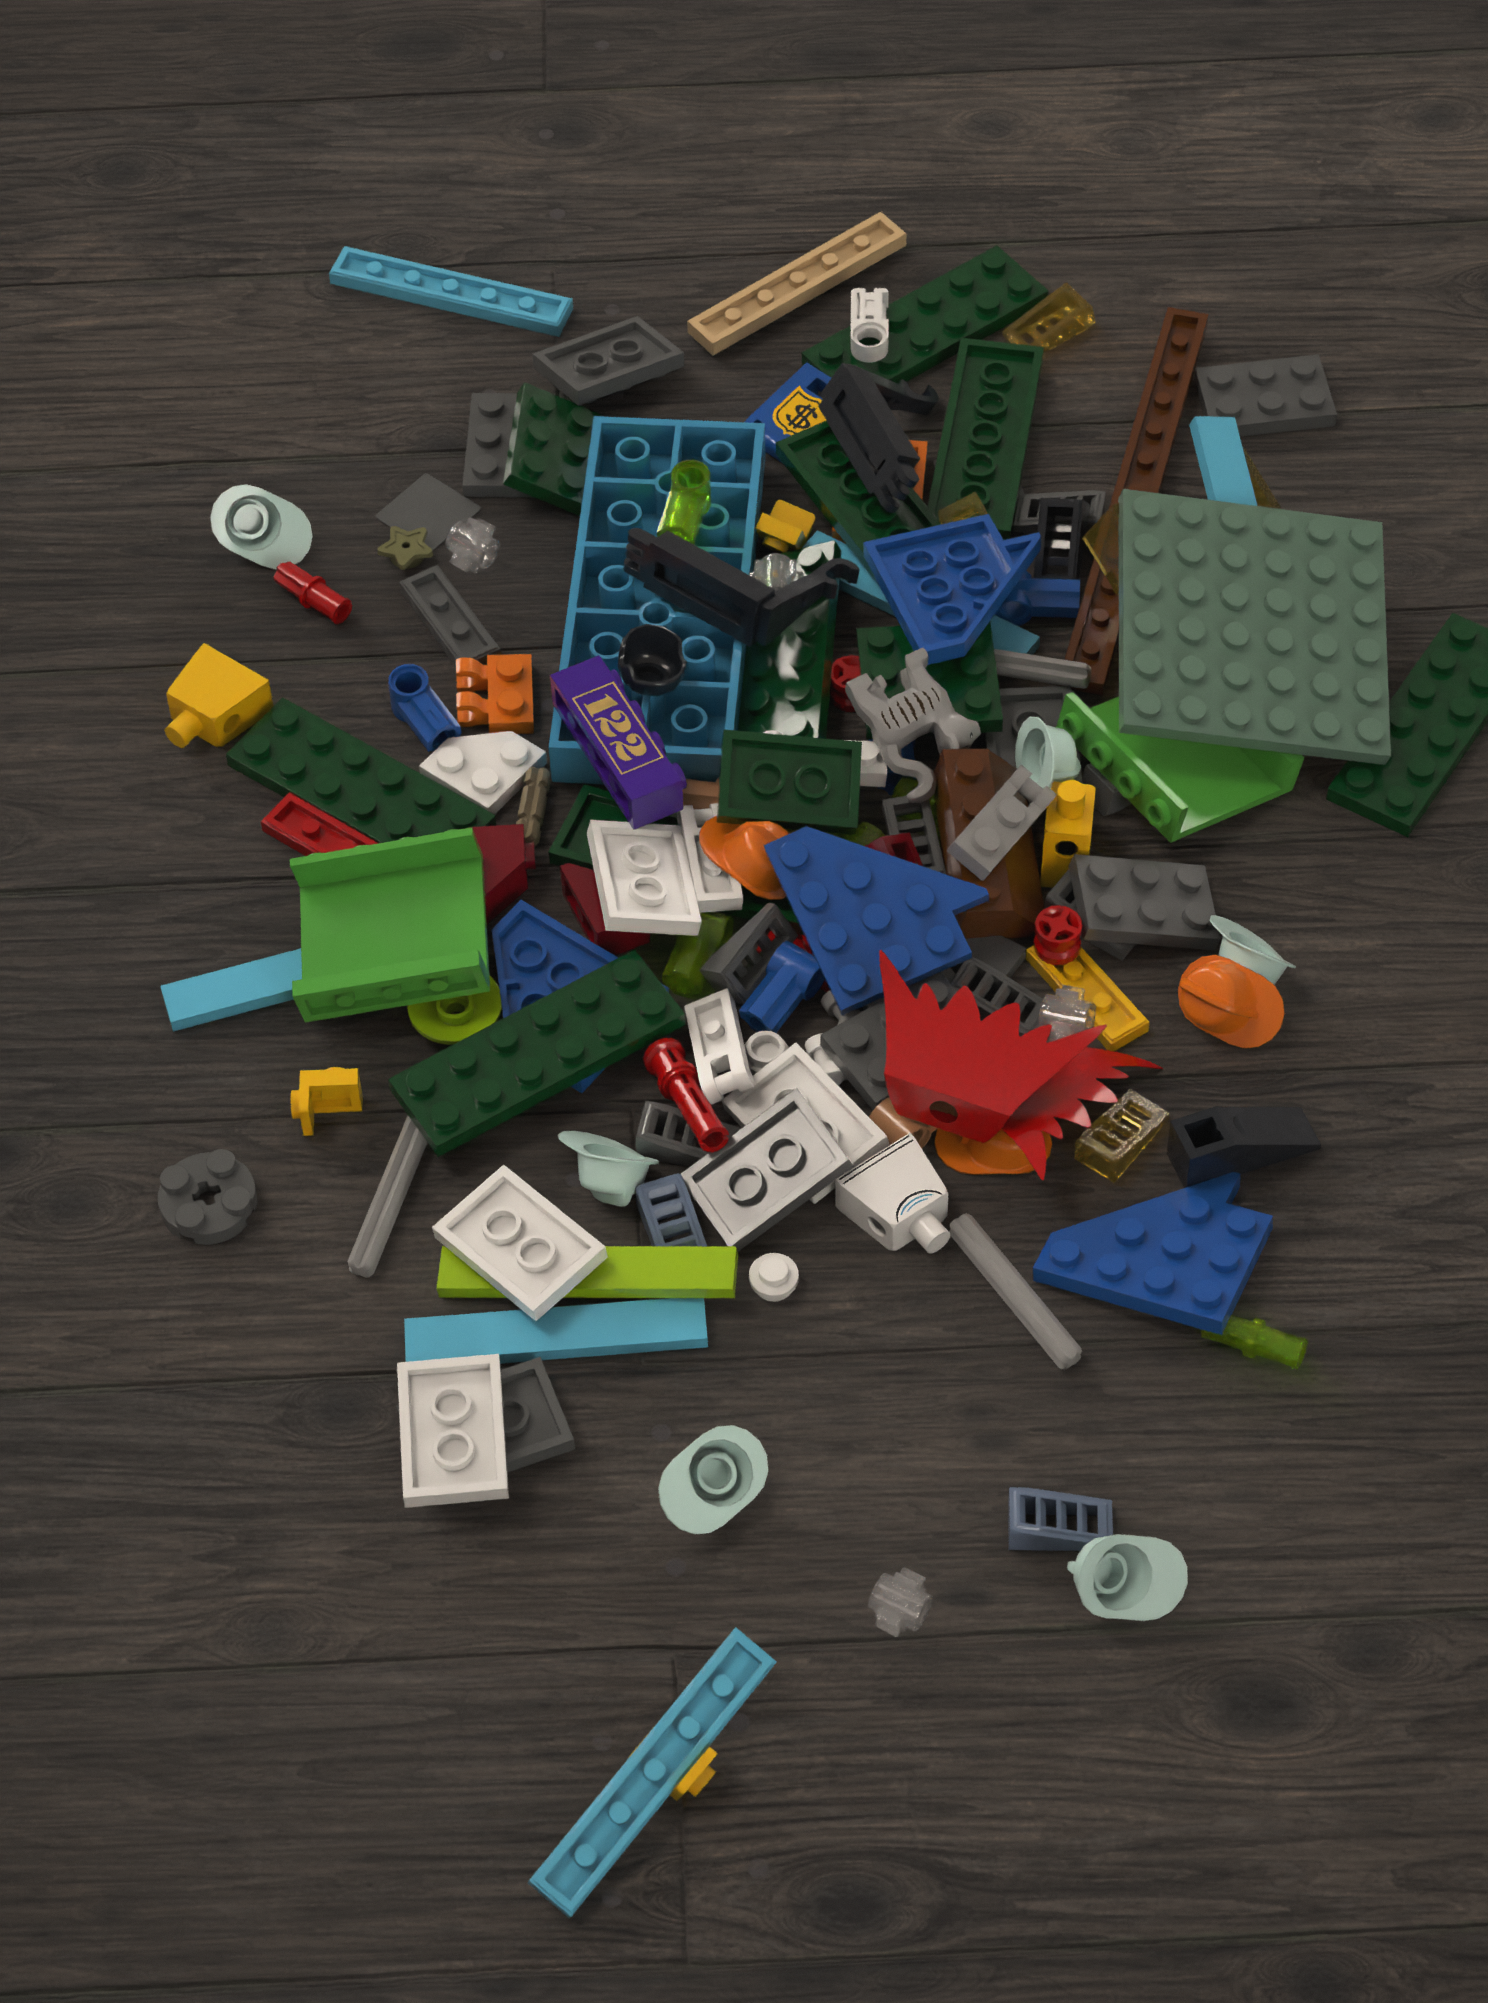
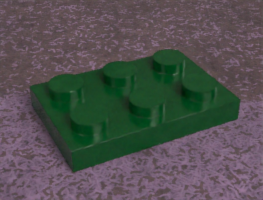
[503,382,600,516]
[717,729,862,835]

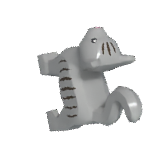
[845,647,981,803]

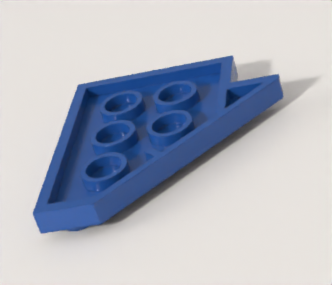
[863,514,1041,665]
[764,826,989,1015]
[492,900,669,1093]
[1033,1172,1273,1335]

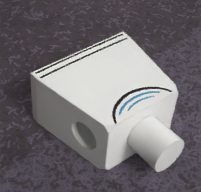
[835,1133,950,1254]

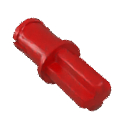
[273,562,353,624]

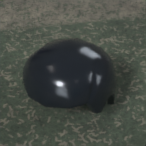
[618,624,687,696]

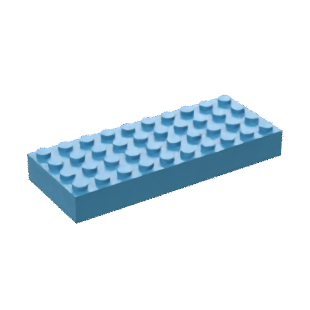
[548,416,766,784]

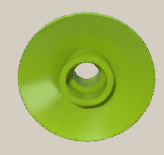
[407,975,502,1045]

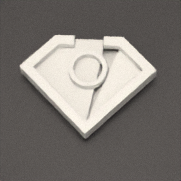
[419,731,547,815]

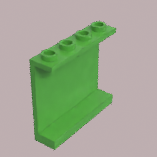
[1056,692,1304,843]
[290,827,490,1023]

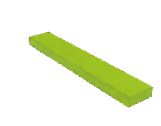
[436,1246,738,1298]

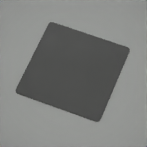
[375,473,481,551]

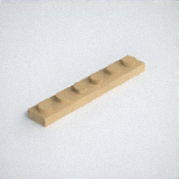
[687,212,906,356]

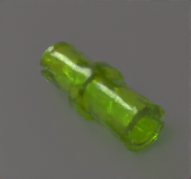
[1201,1315,1308,1370]

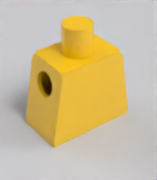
[165,643,273,748]
[1040,780,1096,888]

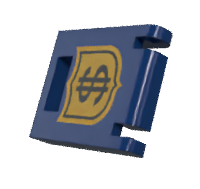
[744,362,831,462]

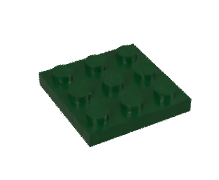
[857,622,1003,740]

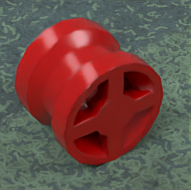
[830,655,860,712]
[1034,905,1083,965]

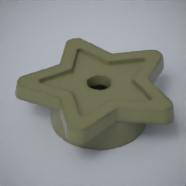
[377,526,433,570]

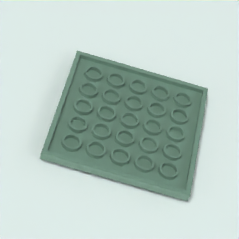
[1118,489,1391,765]

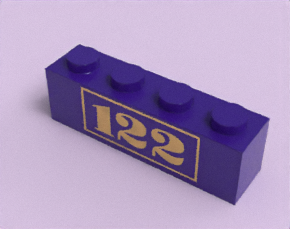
[550,655,687,830]

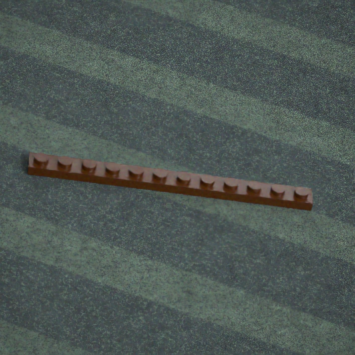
[1059,307,1209,696]

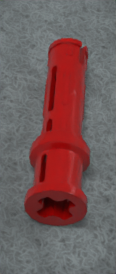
[643,1038,729,1152]

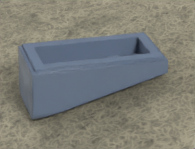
[635,1173,707,1246]
[1008,1487,1113,1551]

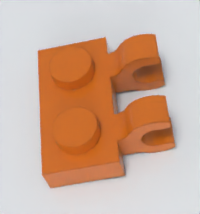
[456,654,534,734]

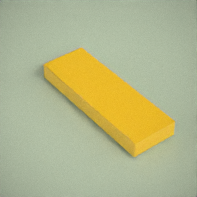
[1026,936,1149,1051]

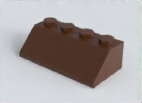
[934,749,1045,939]

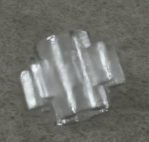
[446,517,500,573]
[748,554,804,591]
[1039,985,1096,1042]
[868,1567,933,1637]

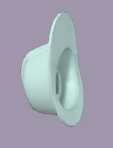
[210,484,313,569]
[1015,717,1081,804]
[1209,915,1296,985]
[558,1131,659,1207]
[658,1425,768,1534]
[1067,1534,1188,1621]

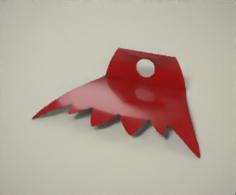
[879,950,1107,1143]
[1001,1047,1163,1181]

